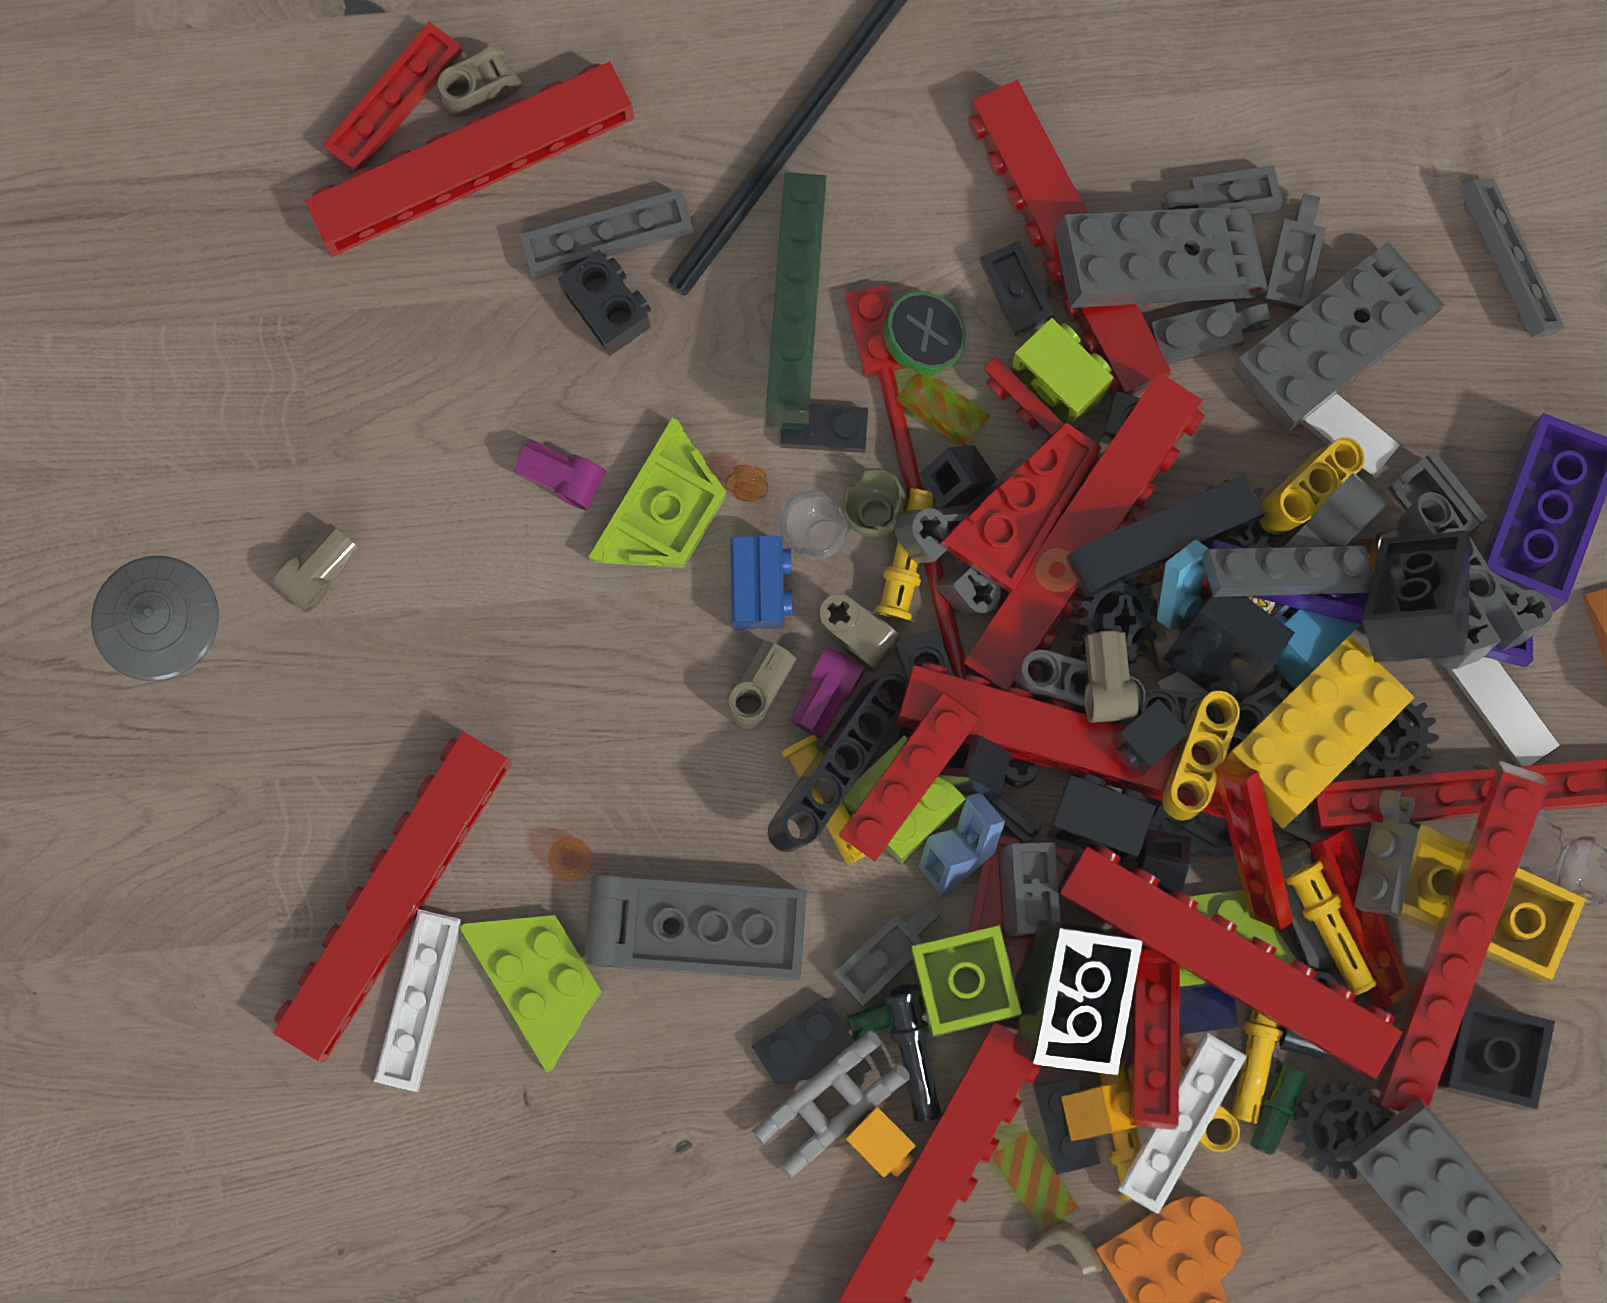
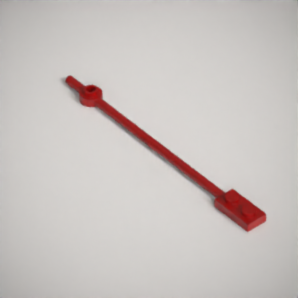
[845,285,969,679]

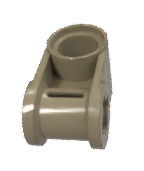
[438,45,522,117]
[818,594,900,671]

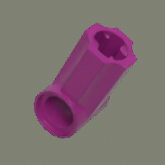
[514,439,606,511]
[790,646,866,739]

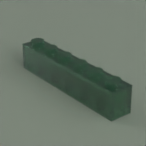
[766,172,827,431]

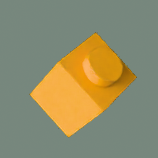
[1061,1082,1139,1141]
[846,1107,916,1178]

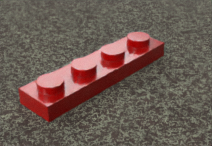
[322,21,463,173]
[839,691,980,861]
[1214,760,1293,930]
[1310,828,1413,1009]
[1130,949,1180,1130]

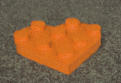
[1095,1196,1242,1303]

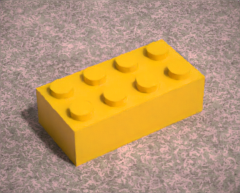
[1224,635,1415,828]
[1389,823,1586,983]

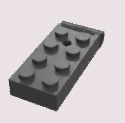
[1054,207,1268,308]
[1232,242,1445,433]
[584,875,807,981]
[1349,1097,1564,1303]

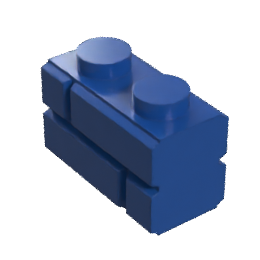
[730,536,793,630]

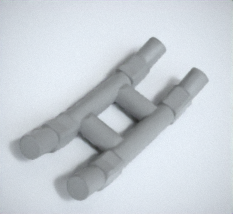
[751,1031,910,1179]

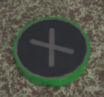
[882,291,966,375]

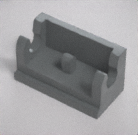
[1389,450,1488,534]
[999,842,1061,938]

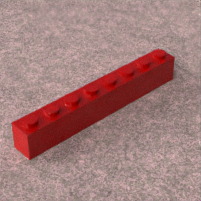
[304,61,634,257]
[968,79,1171,397]
[964,372,1205,691]
[896,663,1233,819]
[273,731,512,1063]
[1378,761,1549,1112]
[1058,845,1403,1079]
[837,1022,1042,1303]

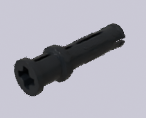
[881,984,942,1122]

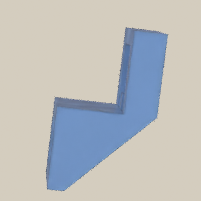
[918,793,1005,897]

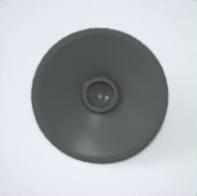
[91,556,219,681]

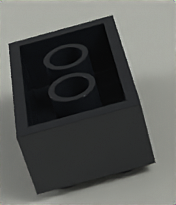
[1014,919,1142,1074]

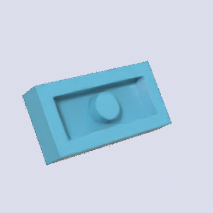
[1157,539,1209,630]

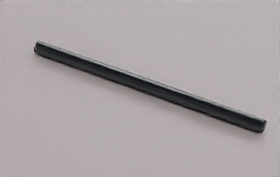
[668,0,907,296]

